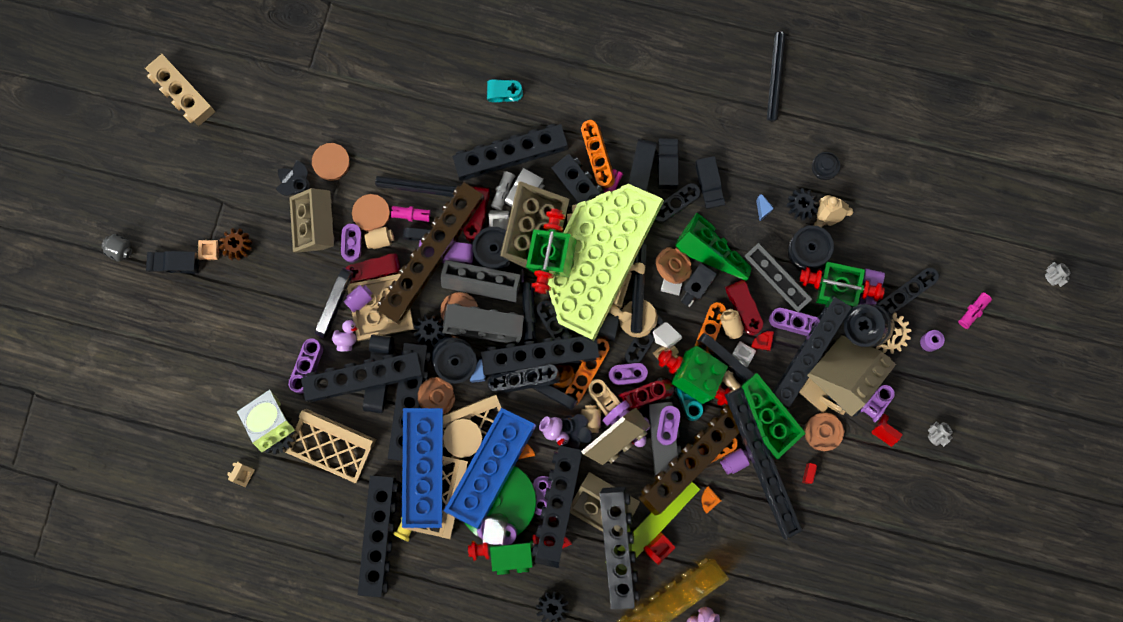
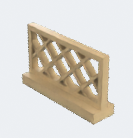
[443,394,501,466]
[285,409,377,483]
[403,456,468,539]

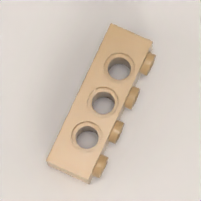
[145,54,215,126]

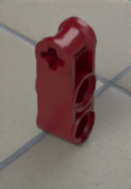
[464,186,490,243]
[346,254,401,284]
[725,280,763,336]
[618,379,674,411]

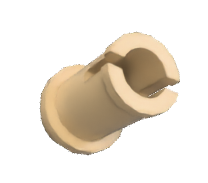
[721,370,742,391]

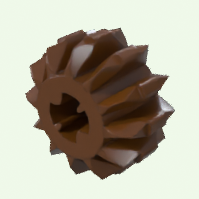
[219,228,253,261]

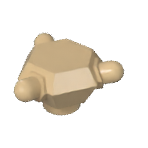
[814,195,853,228]

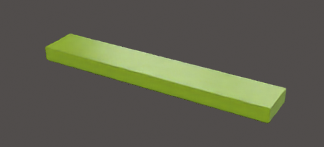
[605,482,700,570]

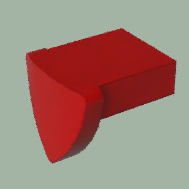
[872,413,903,447]
[643,533,676,565]

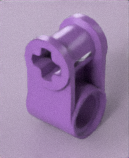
[860,385,894,422]

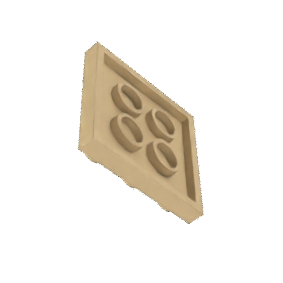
[348,274,415,341]

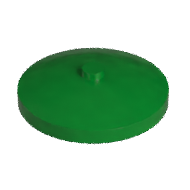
[465,466,537,537]

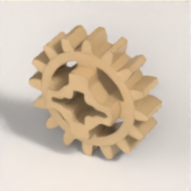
[876,312,911,354]

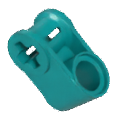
[487,80,523,102]
[676,387,703,421]

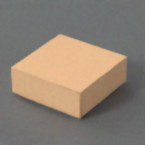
[198,240,219,260]

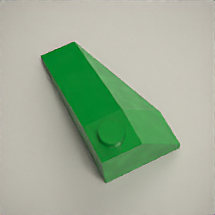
[675,213,752,280]
[742,373,806,459]

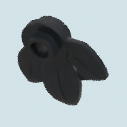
[276,161,310,196]
[562,414,592,449]

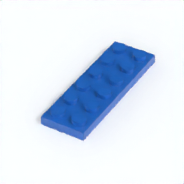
[402,408,443,528]
[444,408,536,530]

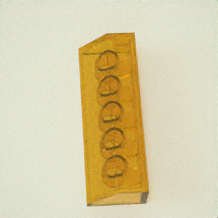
[616,557,729,622]

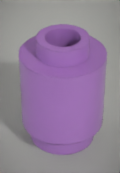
[344,285,373,313]
[920,330,944,352]
[720,448,751,474]

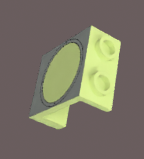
[237,390,295,452]

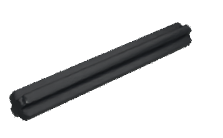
[767,31,785,122]
[375,176,457,197]
[631,243,647,334]

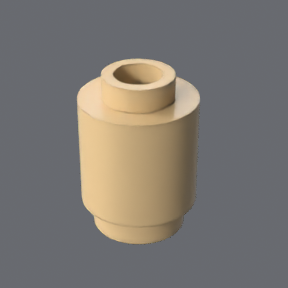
[365,227,394,249]
[720,309,744,339]
[581,406,601,433]

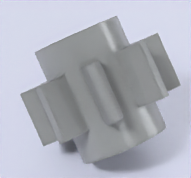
[1045,262,1071,287]
[928,422,953,447]

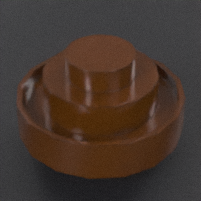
[547,365,575,389]

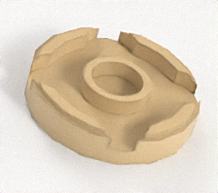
[619,300,658,337]
[443,418,482,458]

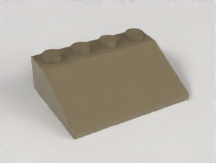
[500,181,570,269]
[807,335,896,417]

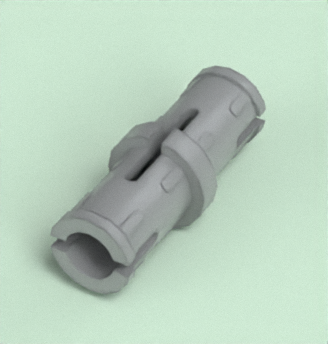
[490,171,515,211]

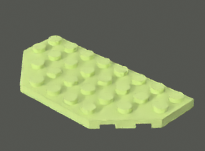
[548,184,664,341]

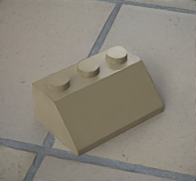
[289,188,334,253]
[581,408,650,465]
[570,472,640,532]

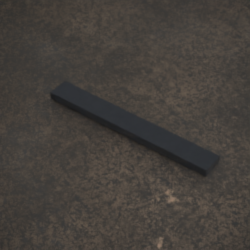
[725,387,802,540]

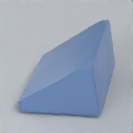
[756,195,773,221]
[470,360,486,383]

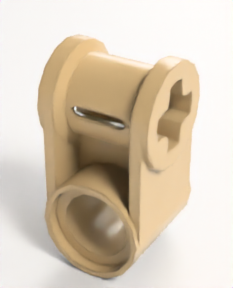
[588,379,620,416]

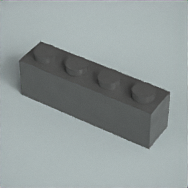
[745,243,812,312]
[441,260,520,302]
[442,304,524,344]
[648,402,681,482]

